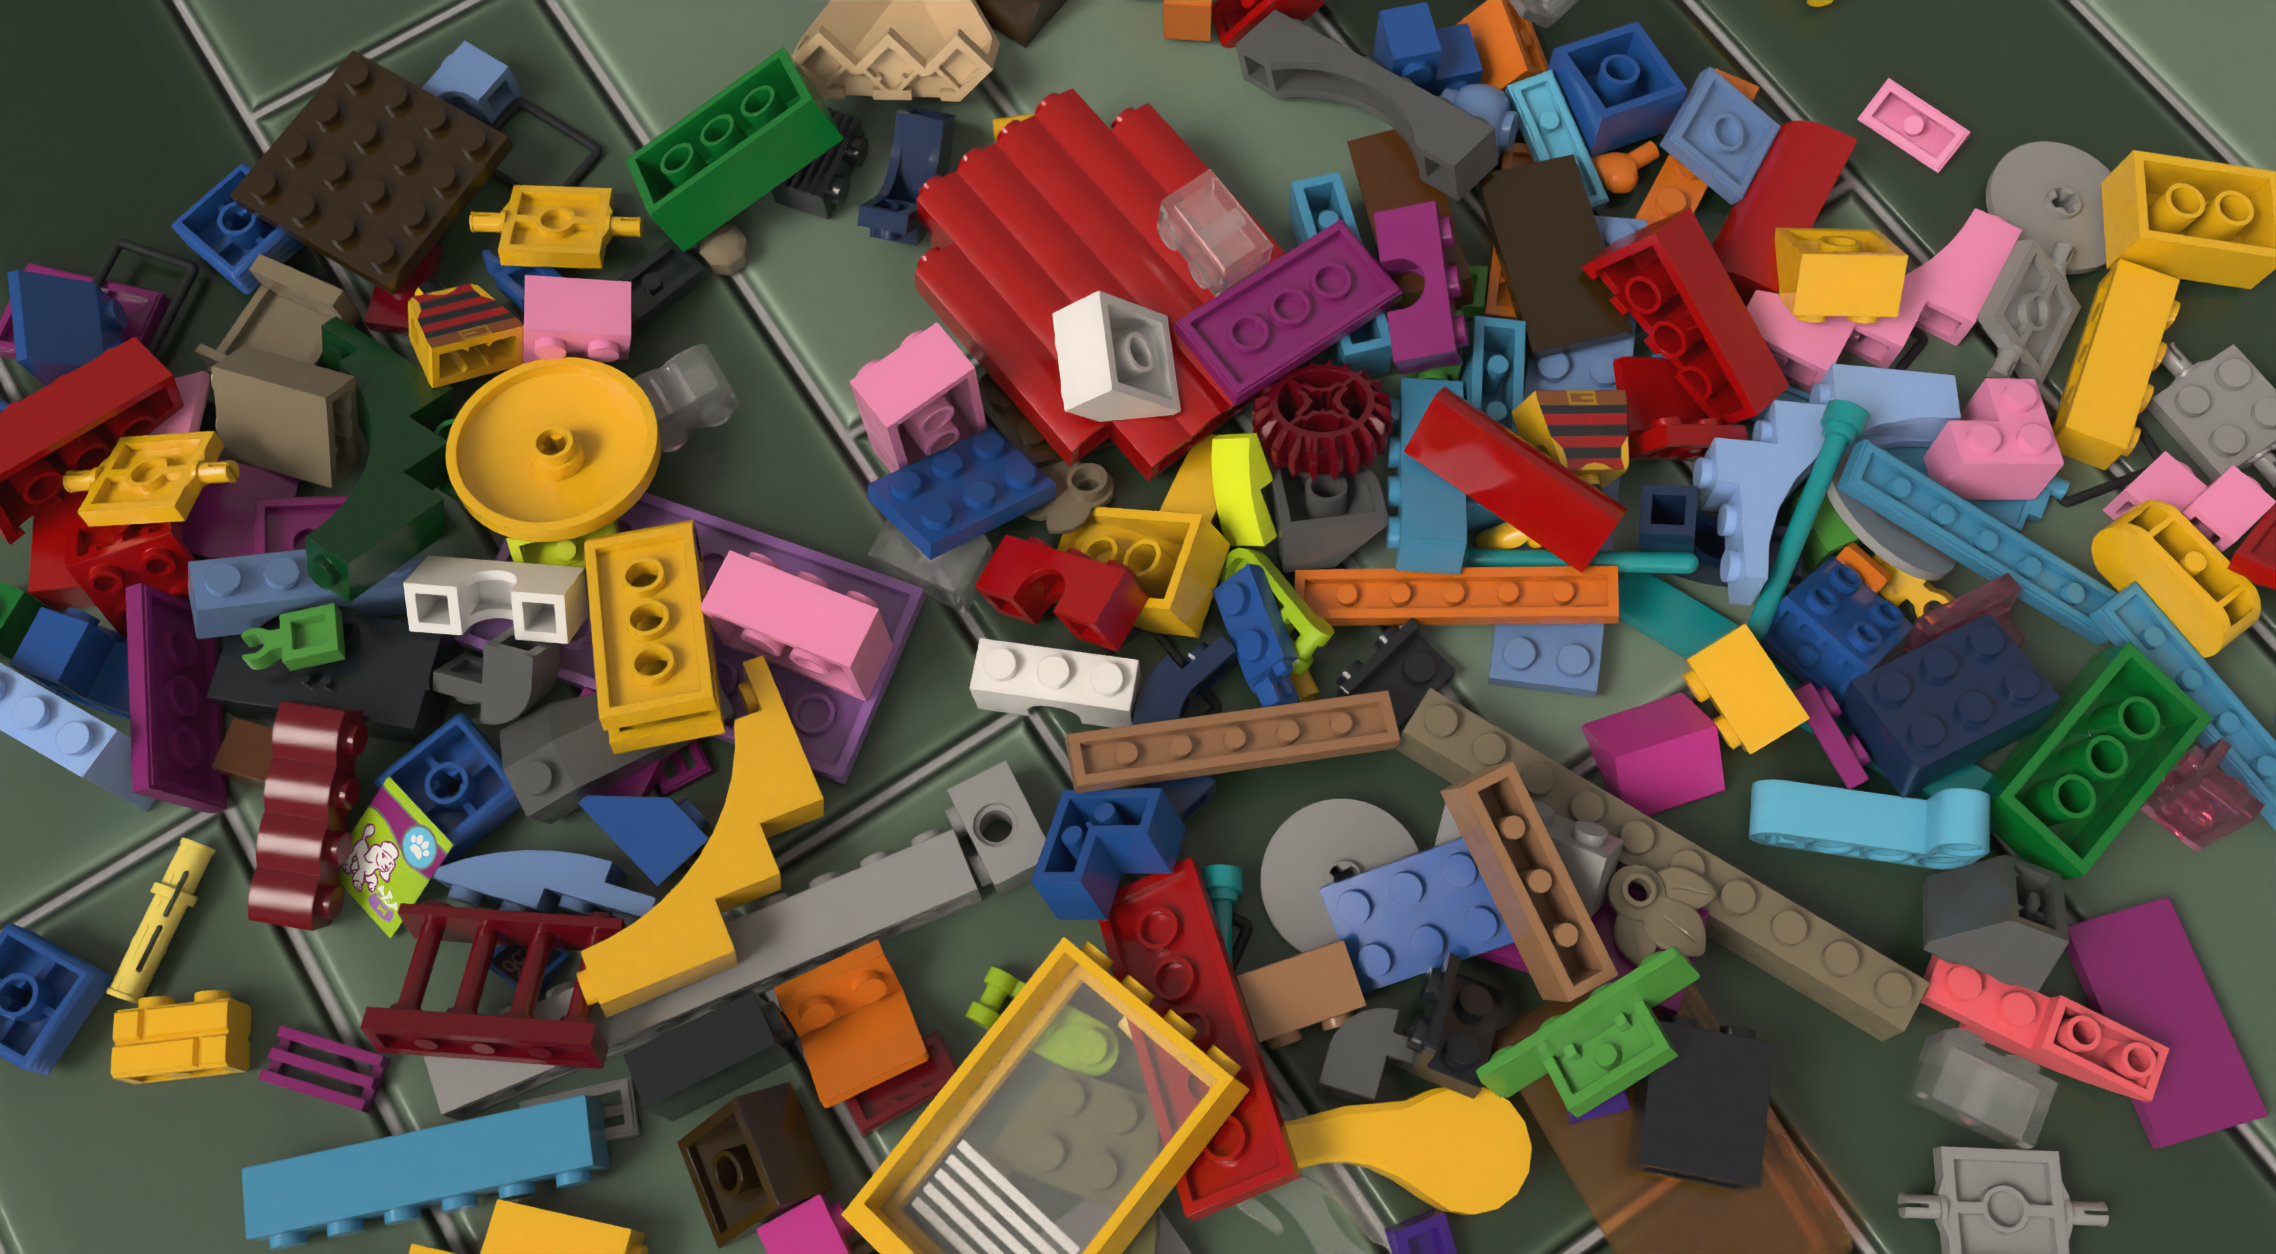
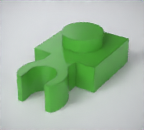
[241,603,346,671]

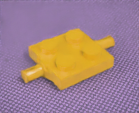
[469,185,643,269]
[63,431,239,527]

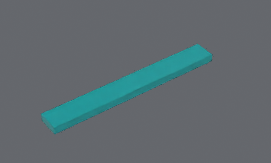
[1618,573,1993,831]

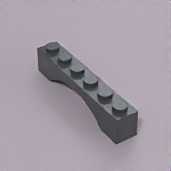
[1236,10,1498,201]

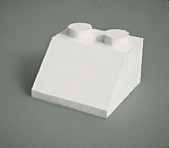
[1052,291,1181,422]

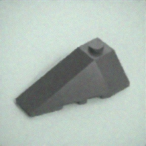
[1253,401,1389,573]
[500,680,738,824]

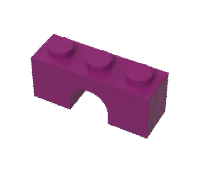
[1374,200,1469,375]

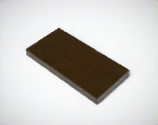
[1475,154,1632,360]

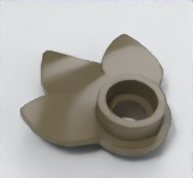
[1023,460,1115,534]
[1607,864,1716,967]

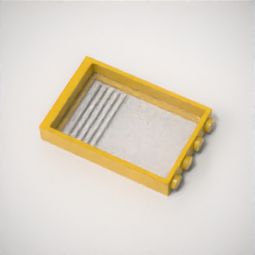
[841,937,1250,1254]

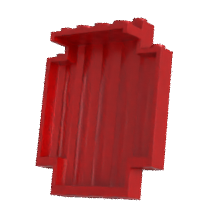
[914,88,1299,482]

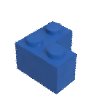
[1372,2,1483,96]
[9,607,130,721]
[1031,788,1186,920]

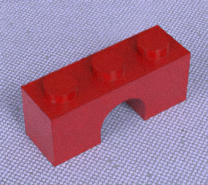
[974,534,1149,652]

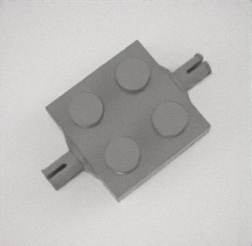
[1977,239,2081,384]
[2146,342,2276,489]
[1897,1146,2109,1254]

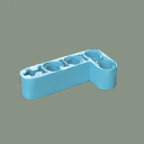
[1749,779,1990,870]

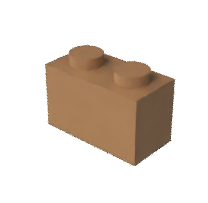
[1236,940,1366,1049]

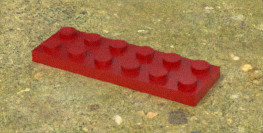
[1098,857,1302,1221]

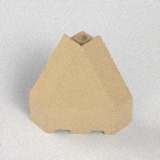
[792,0,1000,102]

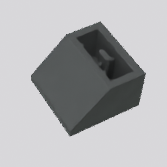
[1922,854,2069,992]

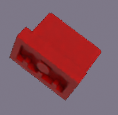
[1613,356,1748,461]
[65,521,197,636]

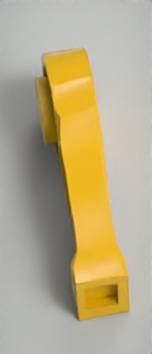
[1284,1087,1532,1215]

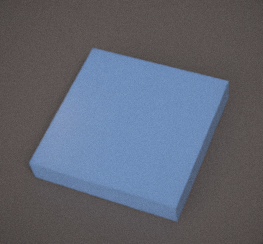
[1660,66,1781,205]

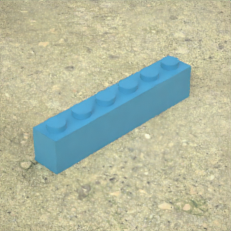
[242,1095,610,1250]

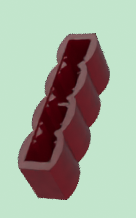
[248,700,368,931]

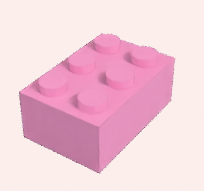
[849,322,987,473]
[700,550,893,702]

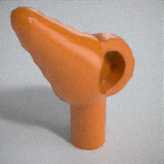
[1591,141,1659,193]

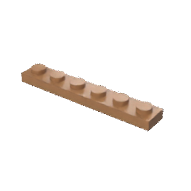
[1066,690,1401,794]

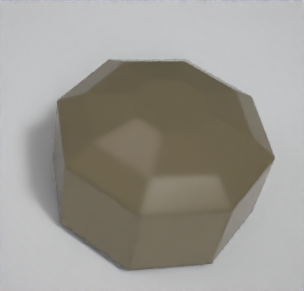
[699,225,750,275]

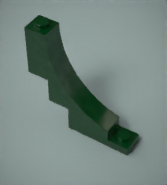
[305,316,453,602]

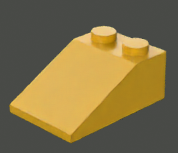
[1054,507,1231,638]

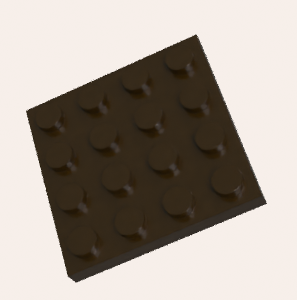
[230,50,514,296]

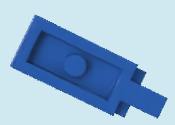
[1212,564,1300,707]

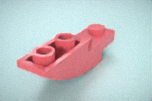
[1920,954,2170,1102]

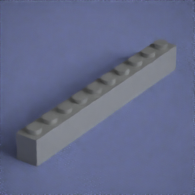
[423,829,983,1121]

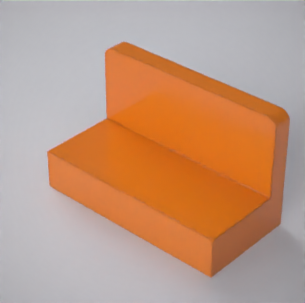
[1456,0,1548,91]

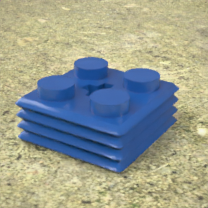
[172,163,305,294]
[374,713,522,865]
[0,923,112,1075]

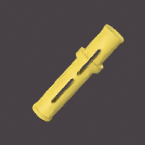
[105,837,216,1004]

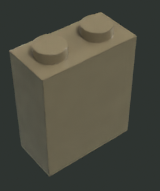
[211,345,360,488]

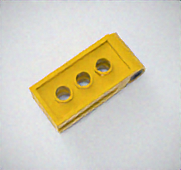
[584,519,725,755]

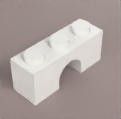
[403,555,589,644]
[969,638,1143,728]

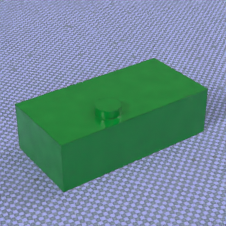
[625,46,844,252]
[1980,642,2213,880]

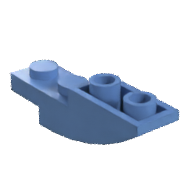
[433,850,660,927]

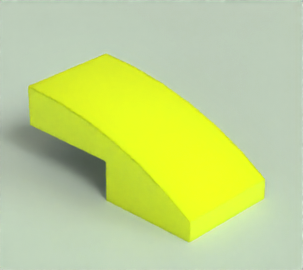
[1211,433,1277,546]

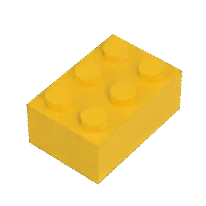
[2101,150,2276,290]

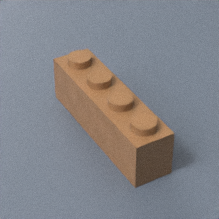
[1440,761,1618,1002]

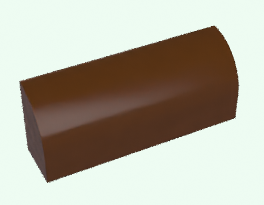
[1347,129,1474,310]

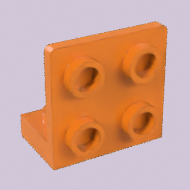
[774,939,929,1108]

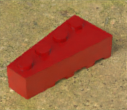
[1581,206,1790,425]
[0,337,184,545]

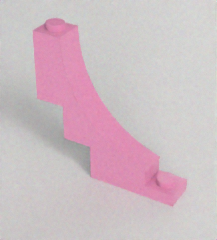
[1747,208,2022,393]

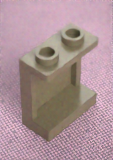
[195,254,362,374]

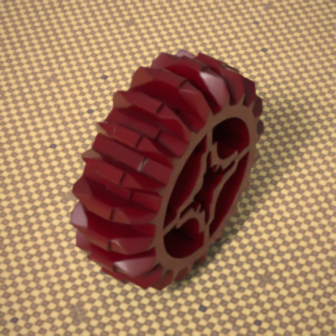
[1252,358,1393,482]

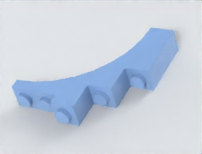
[1693,363,1961,606]

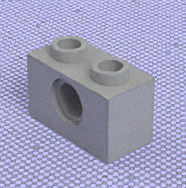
[944,760,1046,897]

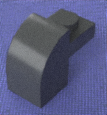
[433,627,560,725]
[1315,1008,1414,1104]

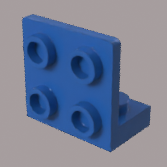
[1757,556,1913,705]

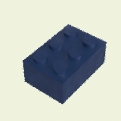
[1839,613,2061,798]

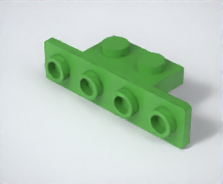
[1476,946,1700,1118]

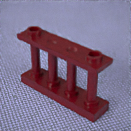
[360,900,626,1069]

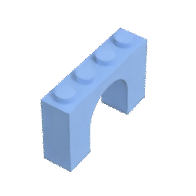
[0,663,156,812]

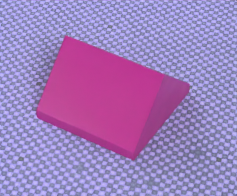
[1581,692,1725,817]

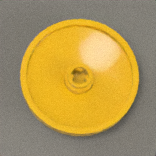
[445,357,661,542]

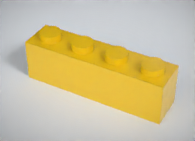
[2052,258,2180,471]

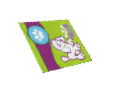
[339,776,453,939]

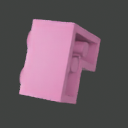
[523,275,631,364]
[1923,378,2064,500]
[2103,451,2276,553]

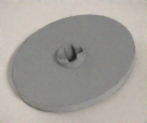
[1986,141,2111,275]
[1826,454,1956,581]
[1260,798,1419,953]

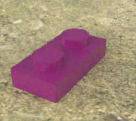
[1791,680,1871,790]

